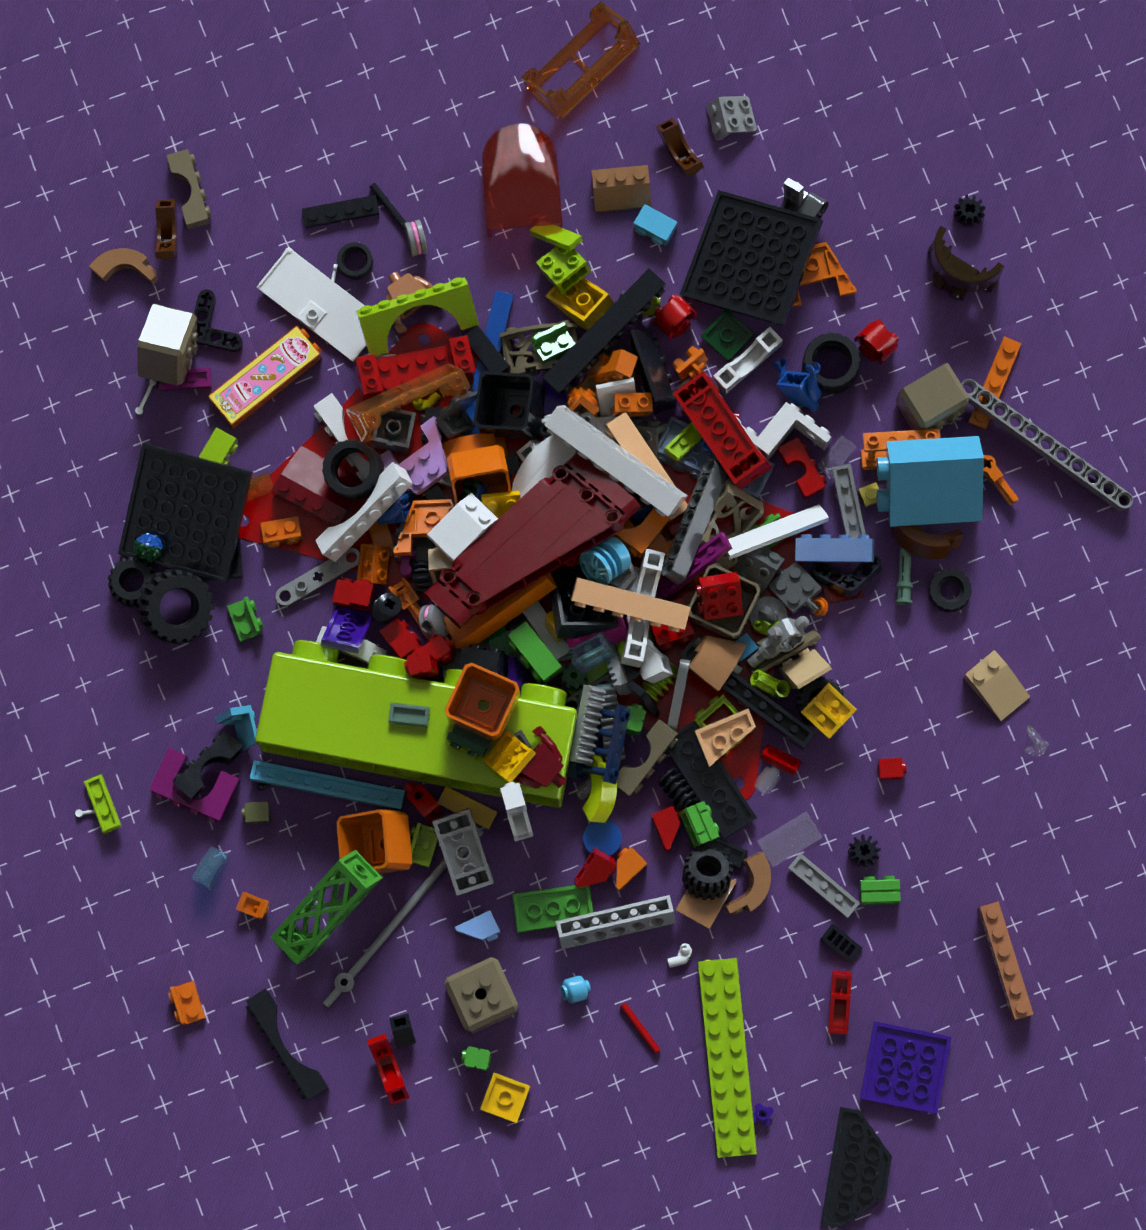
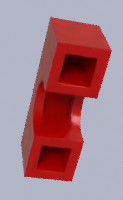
[777,437,827,501]

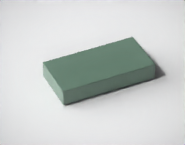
[388,703,430,727]

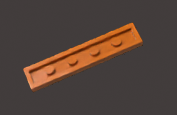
[968,337,1022,430]

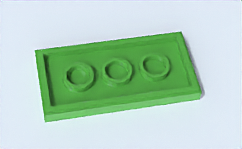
[512,885,593,933]

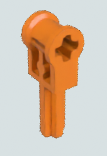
[983,455,1019,505]
[388,577,421,626]

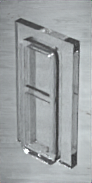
[757,811,823,867]

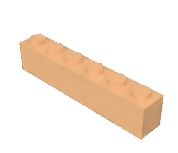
[605,412,688,522]
[571,577,691,632]

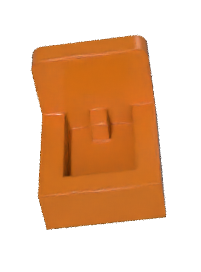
[236,892,269,919]

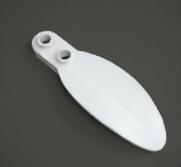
[512,412,597,499]

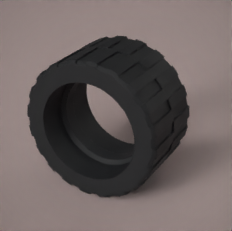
[802,332,861,395]
[322,439,385,501]

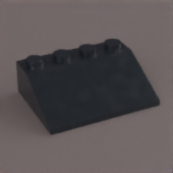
[630,329,677,414]
[549,563,618,638]

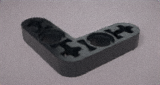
[194,289,243,352]
[811,556,882,597]

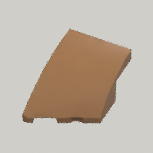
[688,635,746,691]
[675,880,737,929]

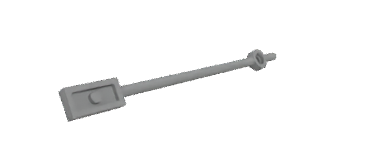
[323,826,483,1008]

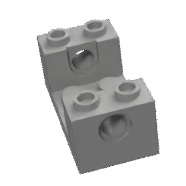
[432,808,494,896]

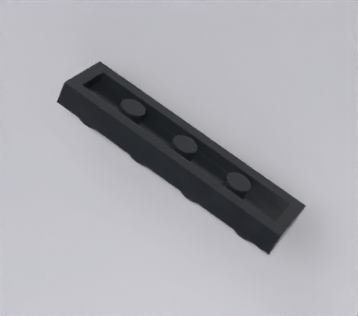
[302,195,379,228]

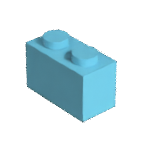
[633,204,678,246]

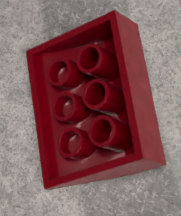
[271,445,363,527]

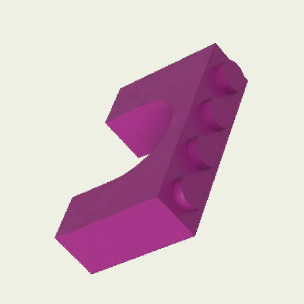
[149,748,241,824]

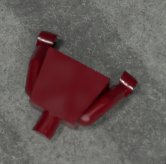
[513,726,566,789]

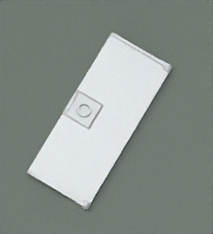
[257,247,366,362]

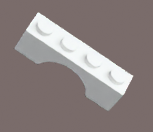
[713,327,783,395]

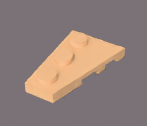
[694,709,756,767]

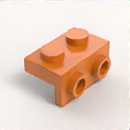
[567,383,599,415]

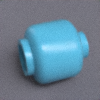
[560,976,591,1003]

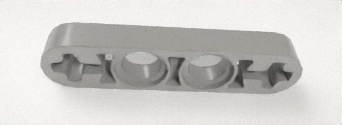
[668,659,690,731]

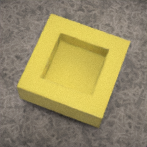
[858,482,879,508]

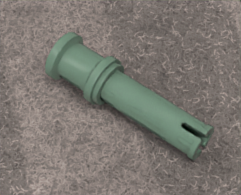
[895,547,913,605]

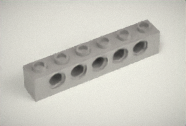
[556,895,676,949]

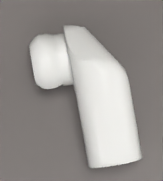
[667,943,692,968]

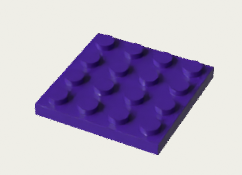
[860,1021,951,1115]

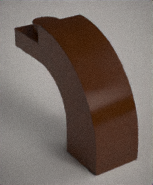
[656,118,704,176]
[155,199,178,260]
[892,525,963,559]

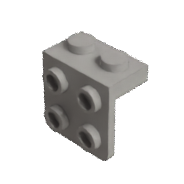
[706,96,757,140]

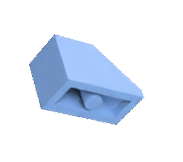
[455,911,501,942]

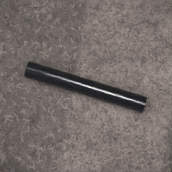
[369,183,406,230]

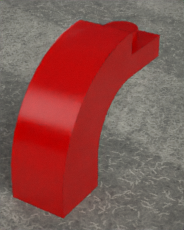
[367,1033,410,1106]

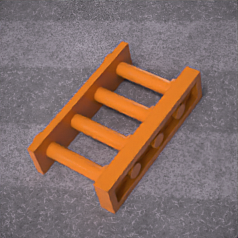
[861,429,941,470]

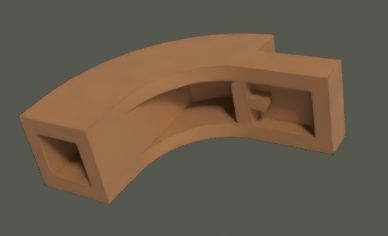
[89,248,158,285]
[723,852,771,915]

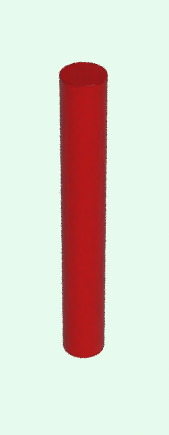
[620,1002,661,1054]

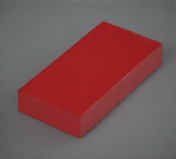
[759,744,802,776]

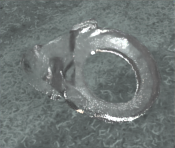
[1025,724,1049,756]

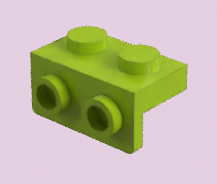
[410,823,438,868]

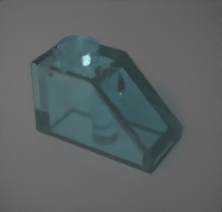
[191,846,229,890]

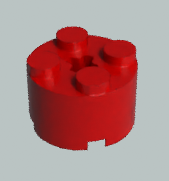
[654,294,697,340]
[854,319,899,365]

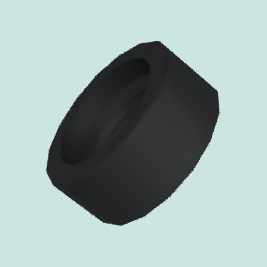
[337,242,373,280]

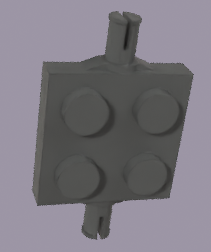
[768,561,822,614]

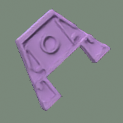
[380,416,449,495]

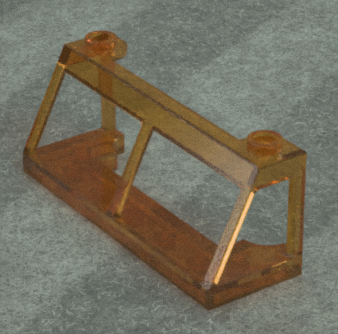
[521,1,640,120]
[346,363,470,443]

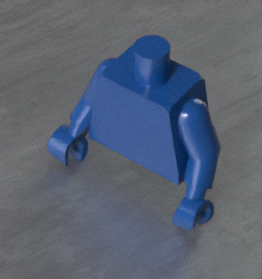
[774,358,822,412]
[377,489,415,525]

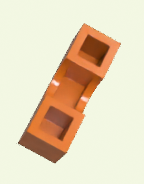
[588,349,638,385]

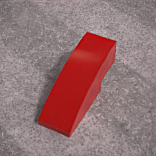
[828,970,852,1034]

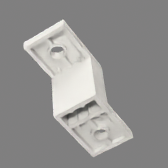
[736,402,831,460]

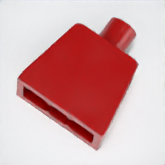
[404,781,445,826]

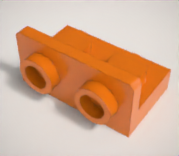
[610,393,653,417]
[261,516,303,548]
[357,544,390,585]
[168,981,206,1026]

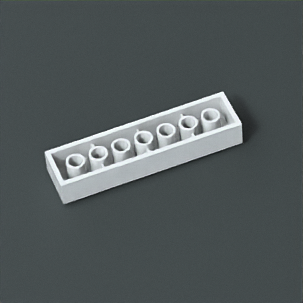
[544,405,687,517]

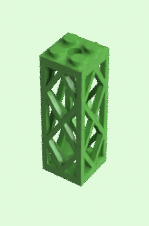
[270,850,383,965]

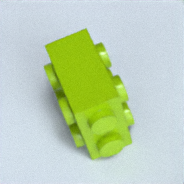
[536,246,592,295]

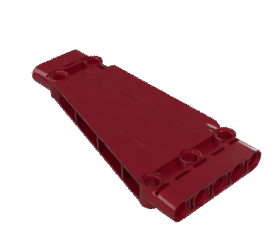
[424,452,641,629]

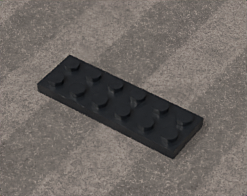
[667,721,757,839]

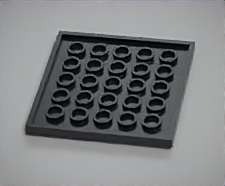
[680,190,823,327]
[118,443,253,583]

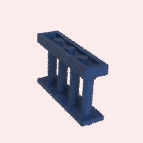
[567,705,630,784]

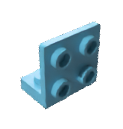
[215,705,257,751]

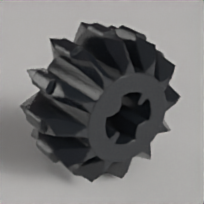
[953,195,985,227]
[412,560,434,593]
[847,834,881,868]

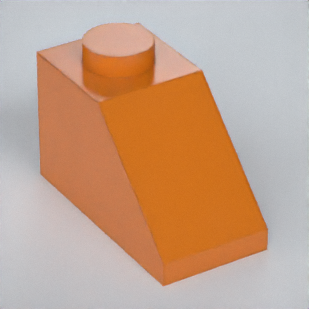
[616,846,647,891]

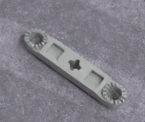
[276,548,360,606]

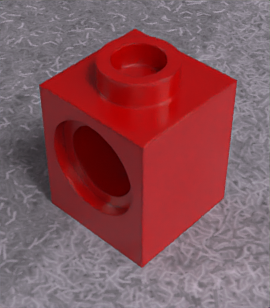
[878,758,907,781]

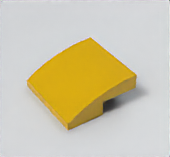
[801,683,857,739]
[482,731,536,783]

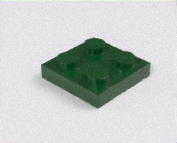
[700,310,754,362]

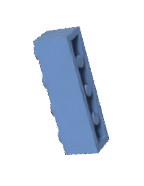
[795,534,874,562]

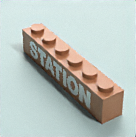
[978,901,1033,1021]

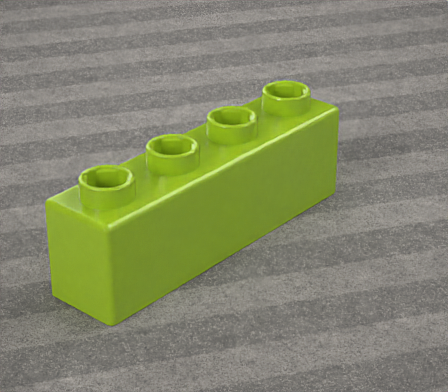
[255,640,577,808]

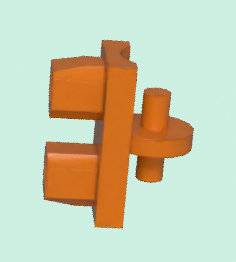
[672,346,708,382]

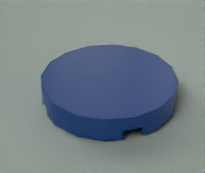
[583,820,622,856]

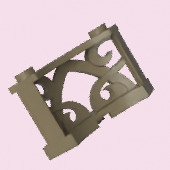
[499,320,578,376]
[697,479,764,570]

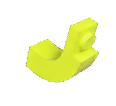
[582,755,617,823]

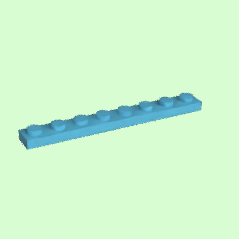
[250,760,405,811]

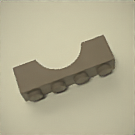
[166,149,212,230]
[617,720,678,796]

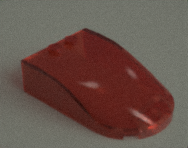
[482,124,563,237]

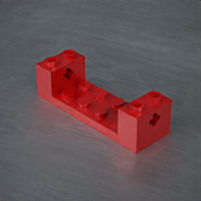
[354,335,476,401]
[673,371,773,490]

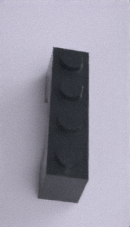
[172,731,243,805]

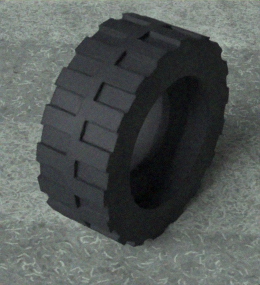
[928,568,972,613]

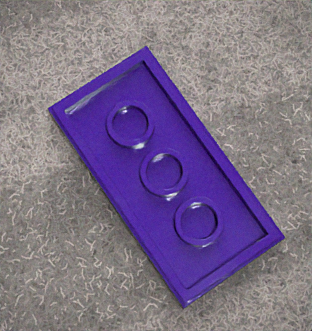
[321,605,373,653]

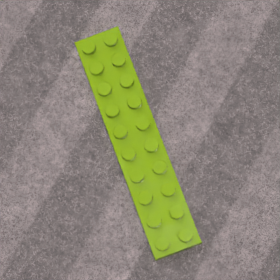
[698,958,757,1158]

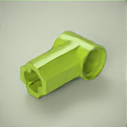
[750,670,790,698]

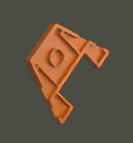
[792,242,857,308]
[393,499,454,556]

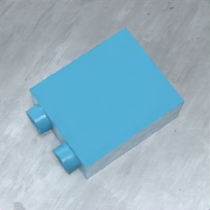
[877,436,984,527]

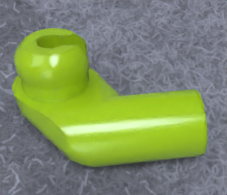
[413,392,441,411]
[753,619,780,635]

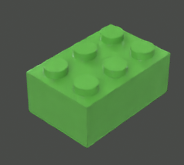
[507,621,562,685]

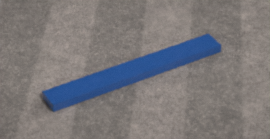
[460,290,514,436]

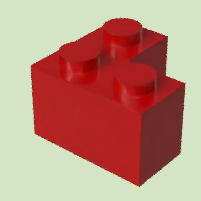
[332,578,376,612]
[379,618,422,660]

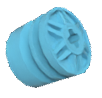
[579,536,631,585]

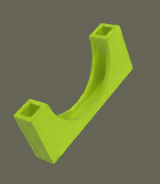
[356,277,479,357]

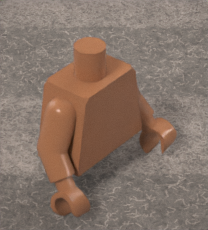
[386,272,433,334]

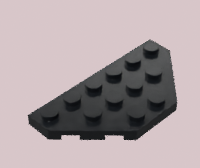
[820,1107,892,1228]

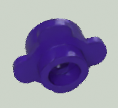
[753,1103,774,1126]

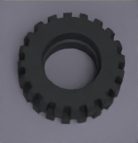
[137,569,214,644]

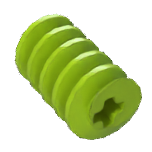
[642,662,678,702]

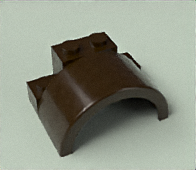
[927,226,1005,301]

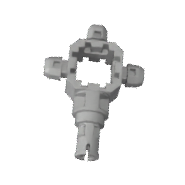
[747,616,809,668]

